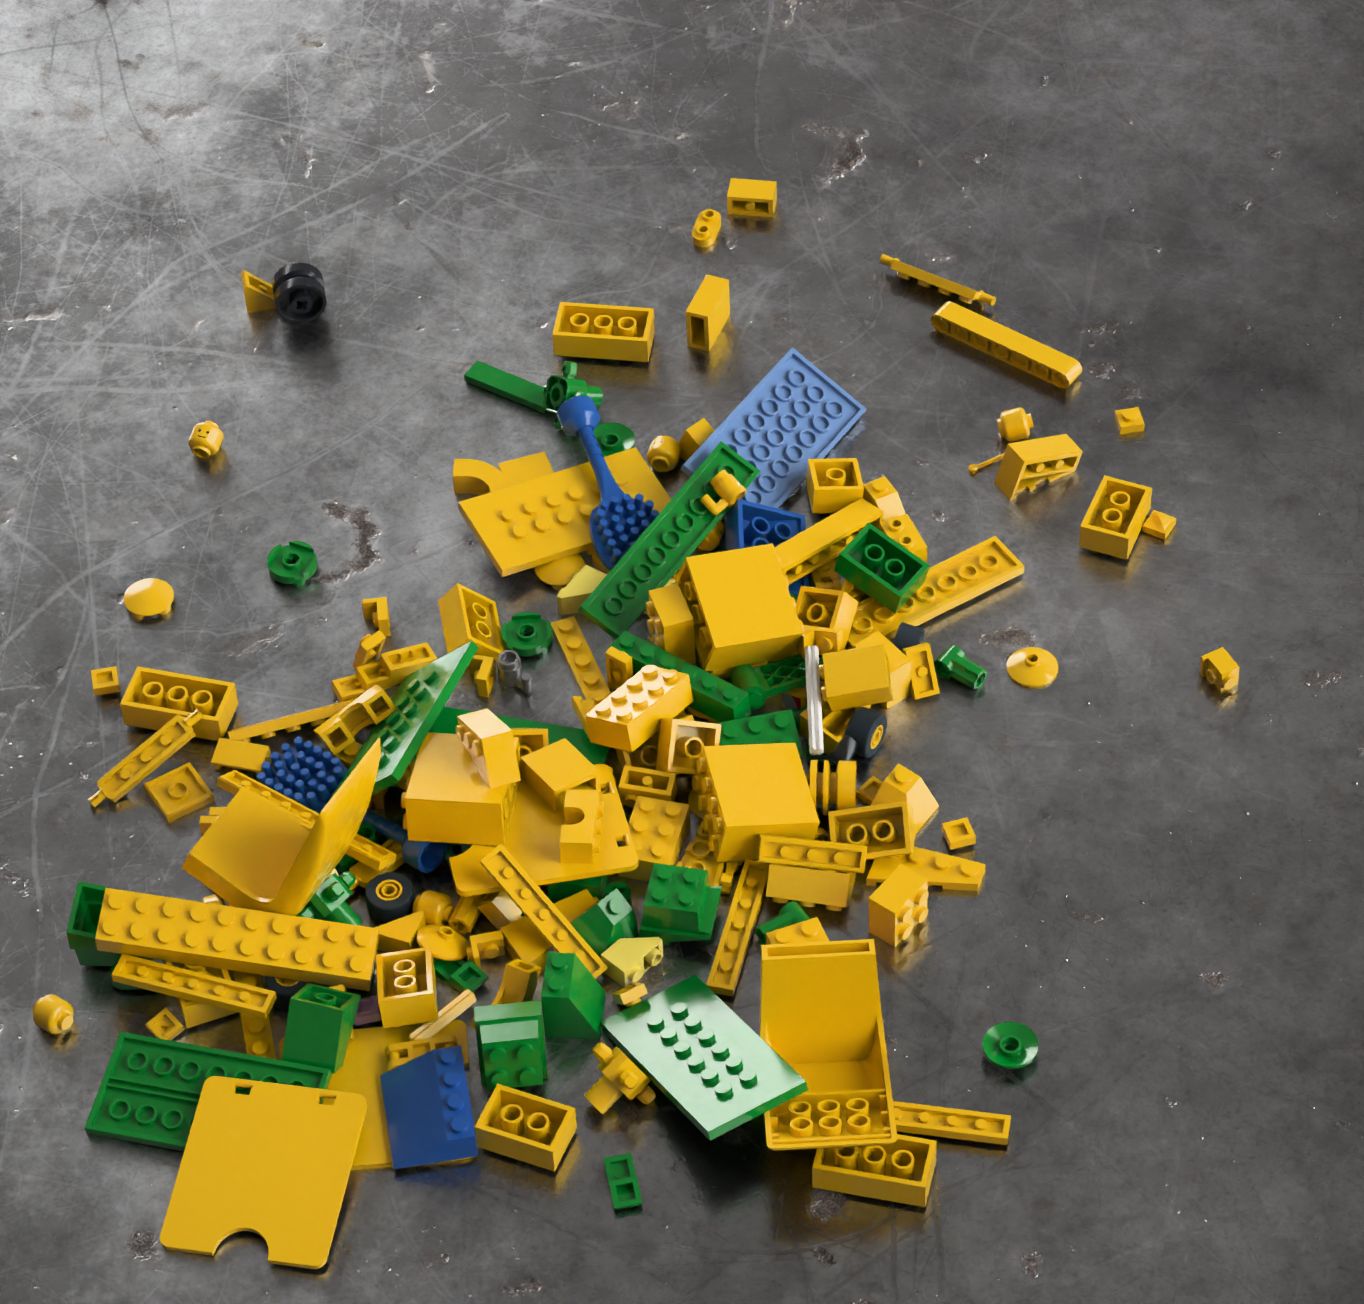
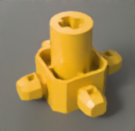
[584,1042,656,1114]

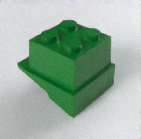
[639,863,722,945]
[66,882,136,966]
[474,1000,548,1090]

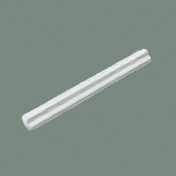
[804,645,824,755]

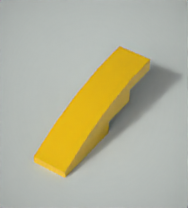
[331,642,438,702]

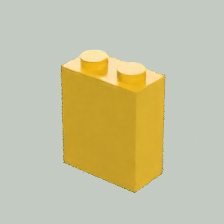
[686,274,730,352]
[819,643,893,711]
[520,738,601,812]

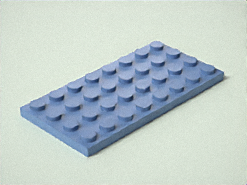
[680,347,867,509]

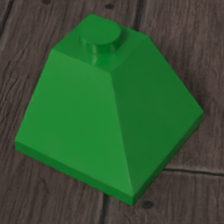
[570,888,639,959]

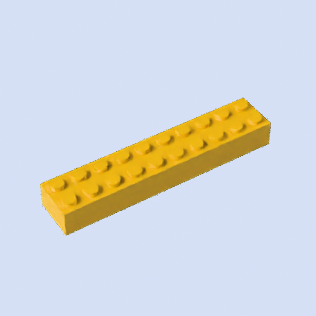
[95,888,379,991]

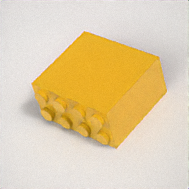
[675,543,804,671]
[401,732,521,846]
[692,743,820,862]

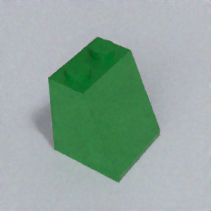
[541,952,606,1040]
[282,983,361,1074]

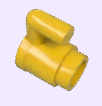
[700,470,747,515]

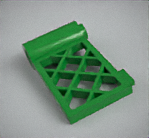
[730,654,825,710]

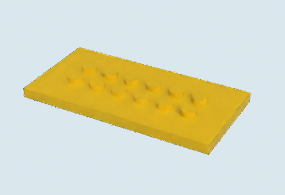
[458,447,671,577]

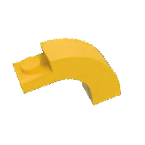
[453,459,509,495]
[470,958,542,1029]

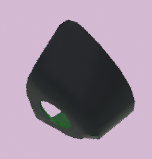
[806,735,858,768]

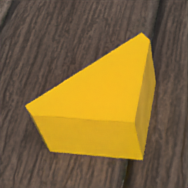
[241,270,276,313]
[375,910,426,953]

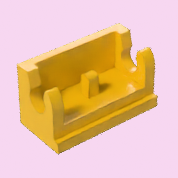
[211,737,272,774]

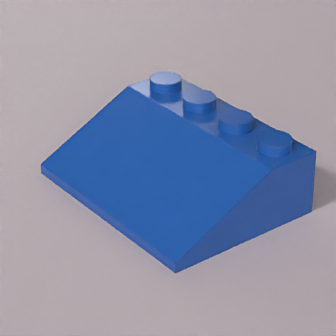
[725,499,809,594]
[380,1046,478,1169]

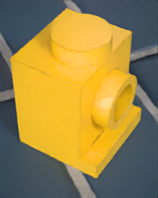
[1199,647,1240,692]

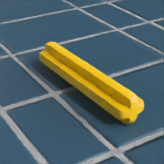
[408,989,476,1041]

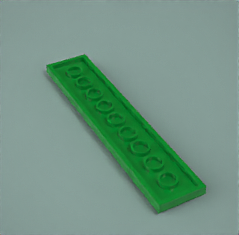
[578,441,761,640]

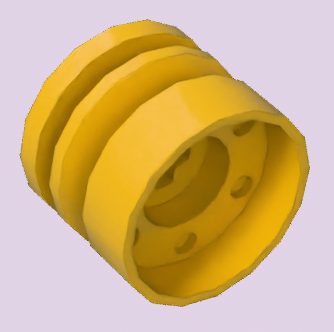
[806,760,857,816]

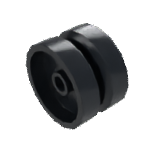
[272,262,327,323]

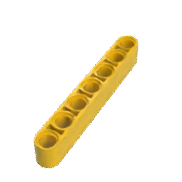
[930,301,1082,389]

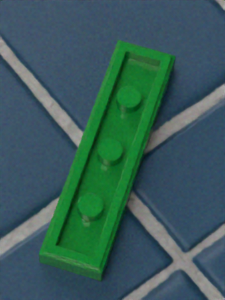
[464,360,547,414]

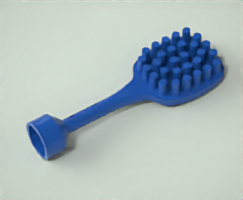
[557,396,659,571]
[257,737,448,873]

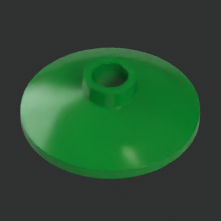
[593,422,635,457]
[982,1022,1039,1069]

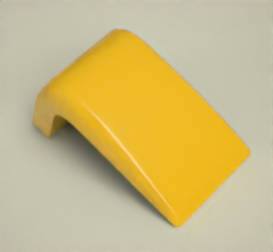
[182,738,381,916]
[759,939,897,1151]

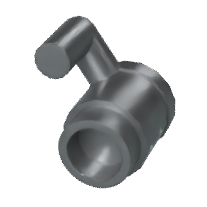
[497,650,532,694]

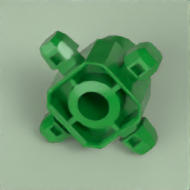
[542,361,603,430]
[297,871,363,926]

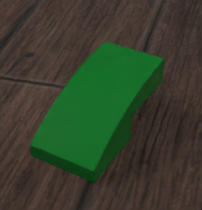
[434,959,489,992]
[603,1153,642,1210]

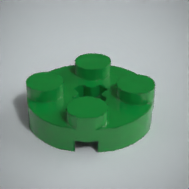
[267,541,318,587]
[501,612,553,656]

